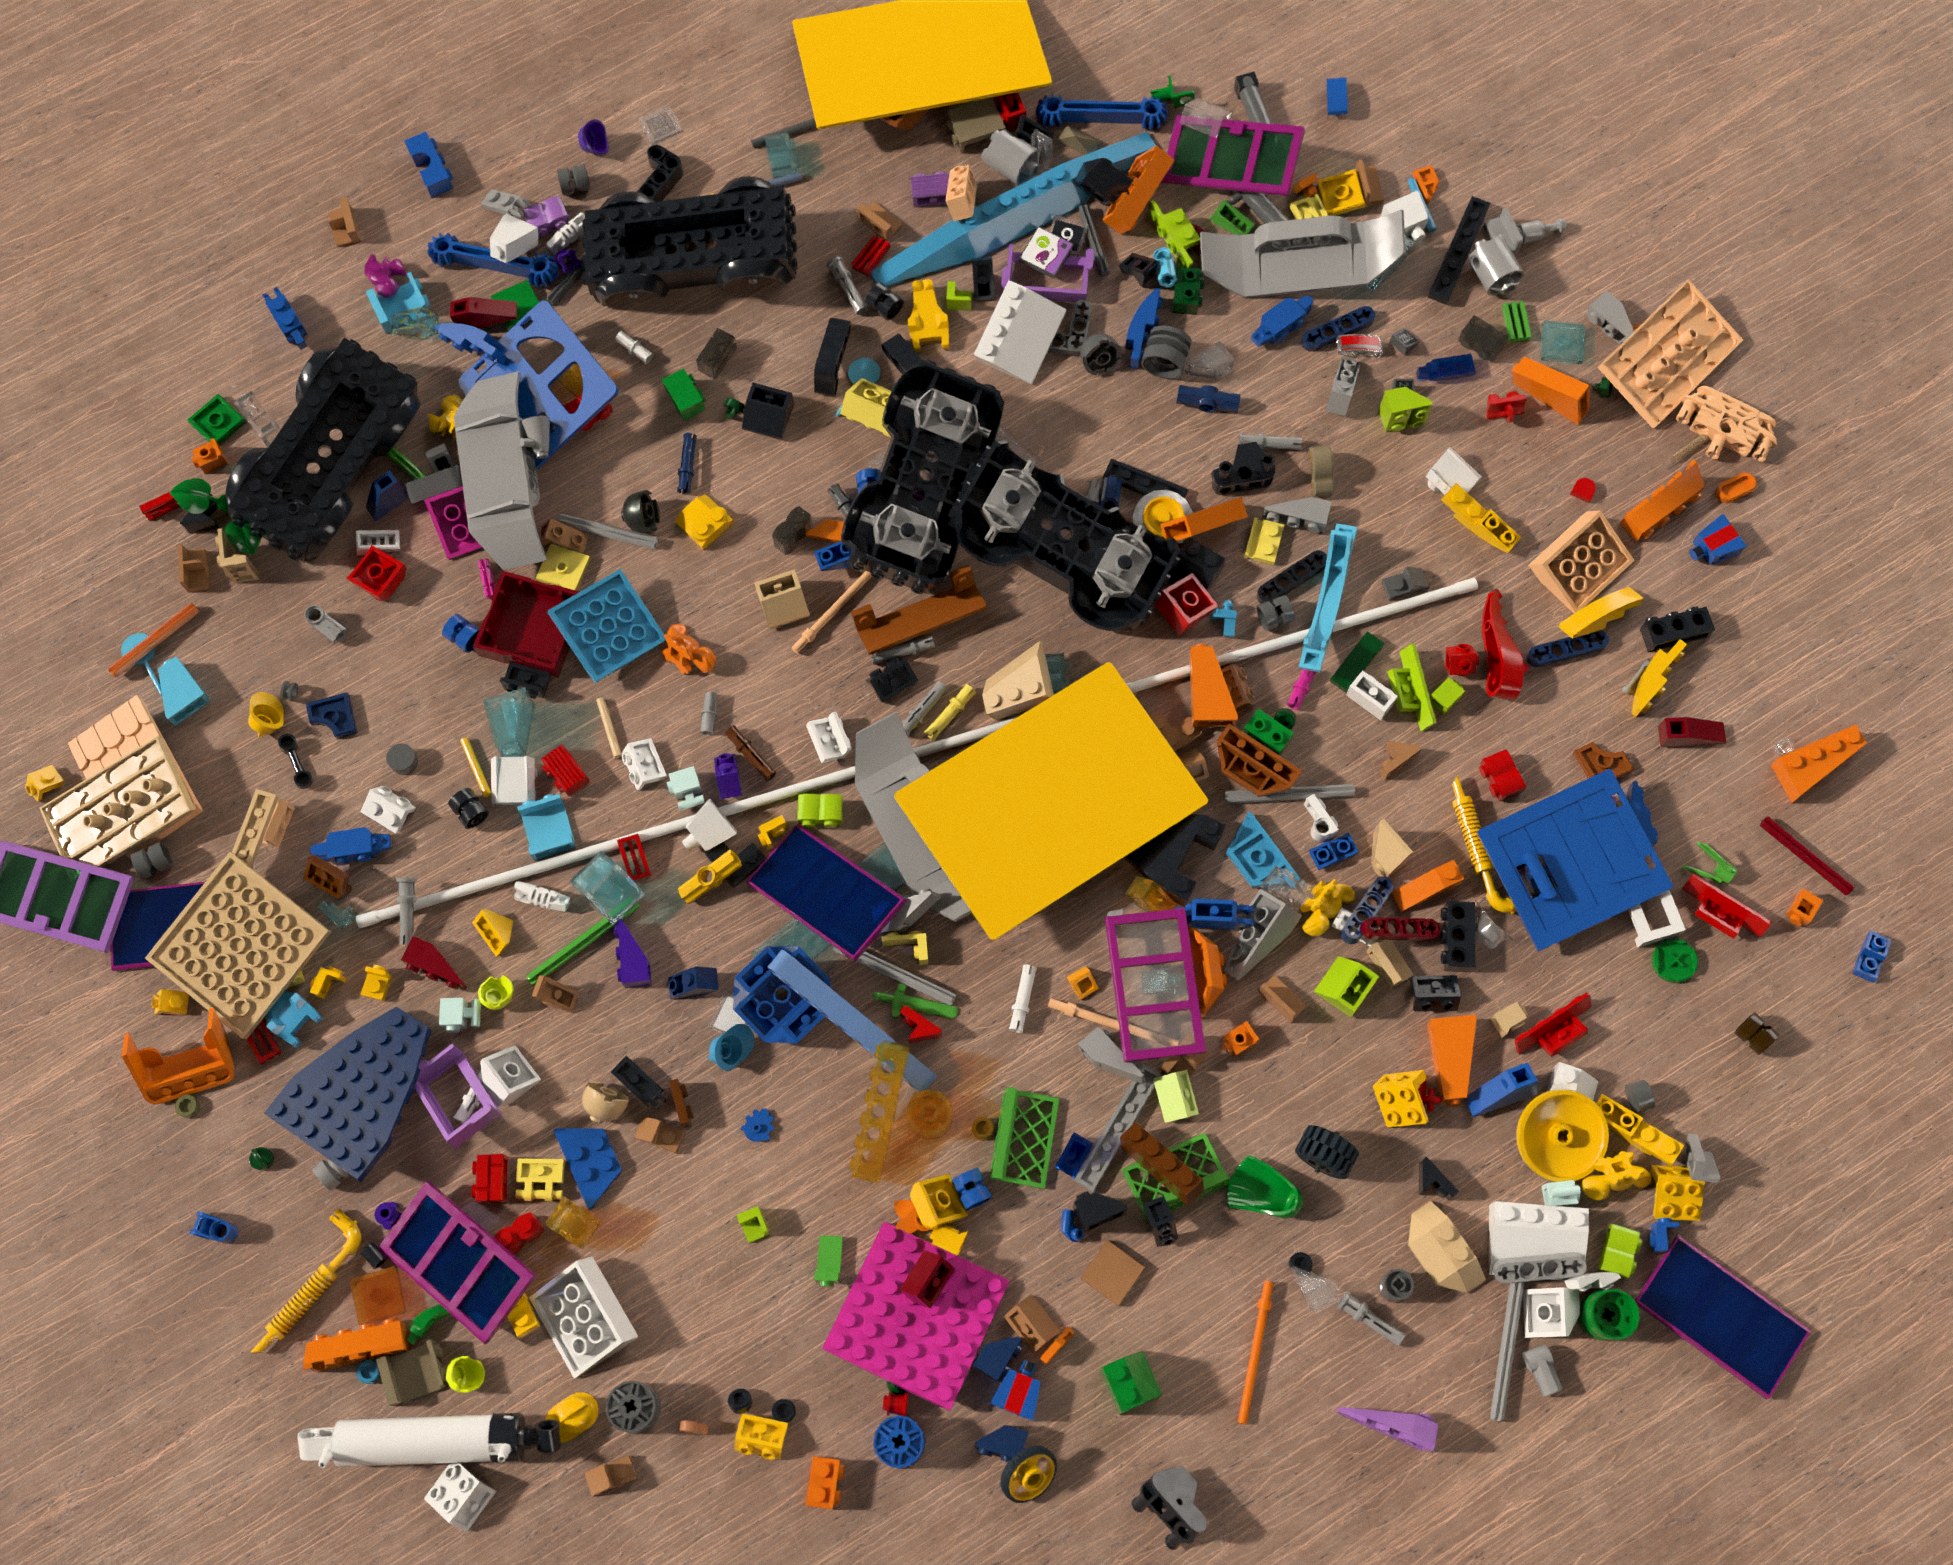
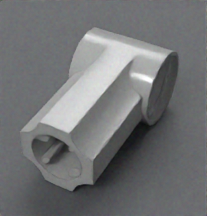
[304,605,347,644]
[1522,1344,1563,1397]

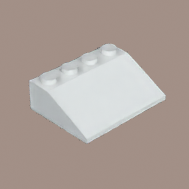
[974,280,1067,385]
[1488,1201,1589,1281]
[529,1256,638,1379]

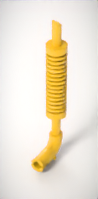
[1452,775,1517,915]
[250,1209,362,1353]

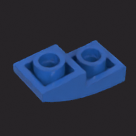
[1326,77,1348,116]
[1308,833,1359,870]
[1852,930,1891,983]

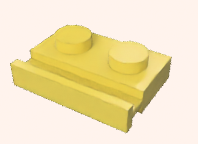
[1290,194,1328,219]
[1244,518,1284,565]

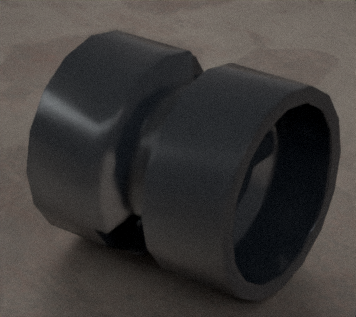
[865,282,904,321]
[448,788,489,829]

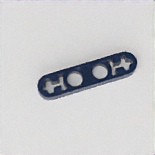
[1302,306,1375,352]
[1526,630,1609,667]
[1341,876,1394,944]

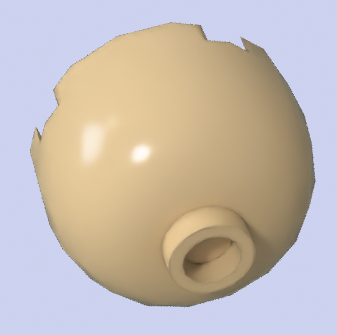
[582,1081,629,1123]

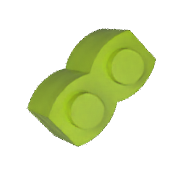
[797,794,843,828]
[1598,1224,1642,1279]

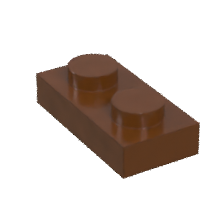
[669,1079,694,1128]

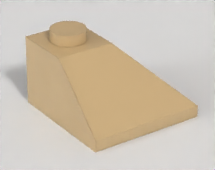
[1371,818,1413,878]

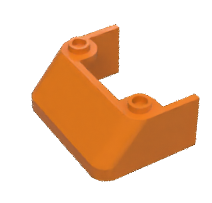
[122,1007,235,1104]

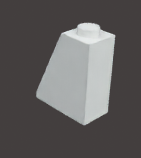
[490,214,538,263]

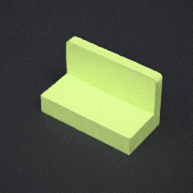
[1154,1070,1199,1123]

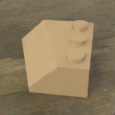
[982,640,1054,721]

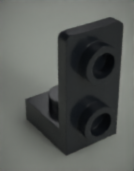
[1142,1196,1178,1247]

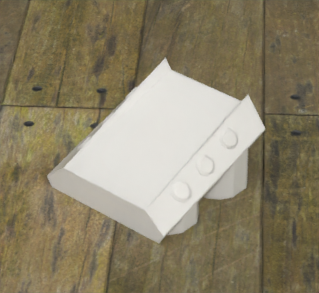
[1426,447,1482,495]
[491,756,537,805]

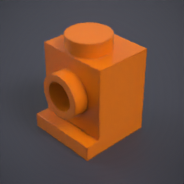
[191,438,228,474]
[1785,888,1823,926]
[1222,1021,1259,1058]

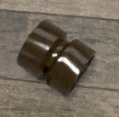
[1734,1012,1780,1055]

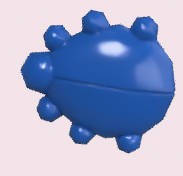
[741,1108,774,1142]

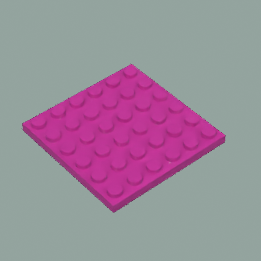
[822,1221,1010,1411]

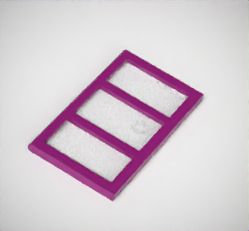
[1105,908,1206,1063]

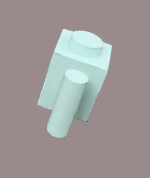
[667,766,705,811]
[439,998,481,1033]
[1542,1180,1580,1207]

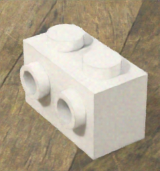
[1346,670,1398,720]

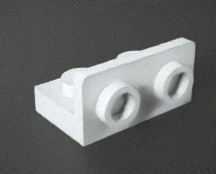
[622,738,667,790]

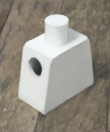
[1381,191,1428,242]
[682,799,737,851]

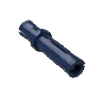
[677,433,697,495]

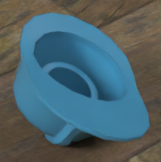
[707,1024,754,1071]

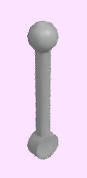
[1622,658,1651,694]

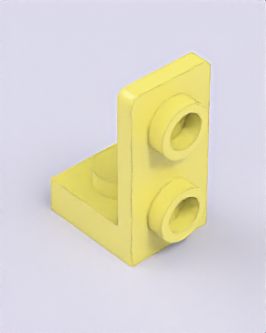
[882,931,928,965]

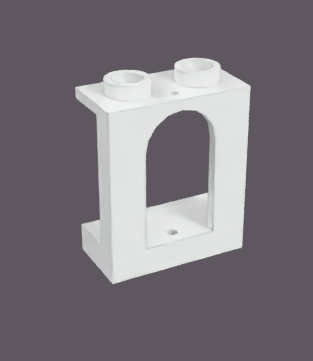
[1628,890,1685,948]

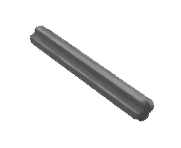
[1079,204,1110,277]
[546,253,585,306]

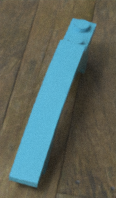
[1299,523,1357,672]

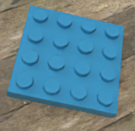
[547,569,666,684]

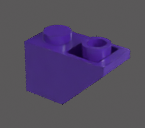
[714,753,742,799]

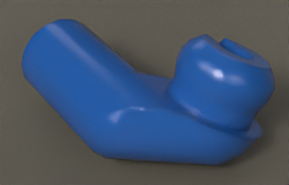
[1061,1209,1084,1242]

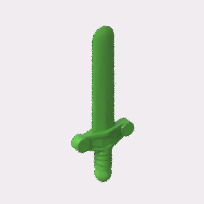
[872,983,958,1018]

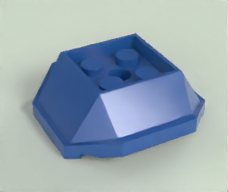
[733,946,831,1043]

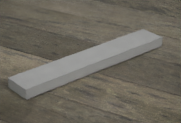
[1074,1063,1162,1193]

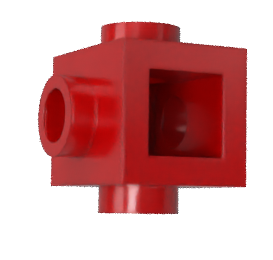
[1445,644,1479,676]

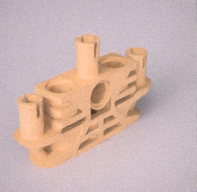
[1676,386,1777,462]

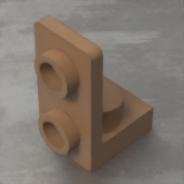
[539,519,588,553]

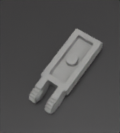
[481,189,531,218]

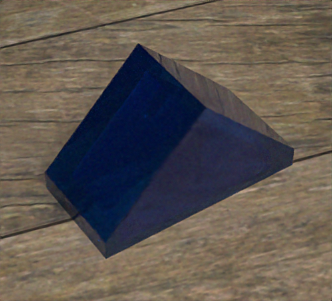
[1055,1132,1094,1179]

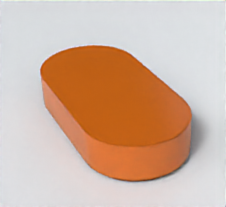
[1715,473,1757,503]

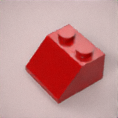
[1154,573,1218,636]

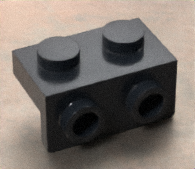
[499,662,552,699]

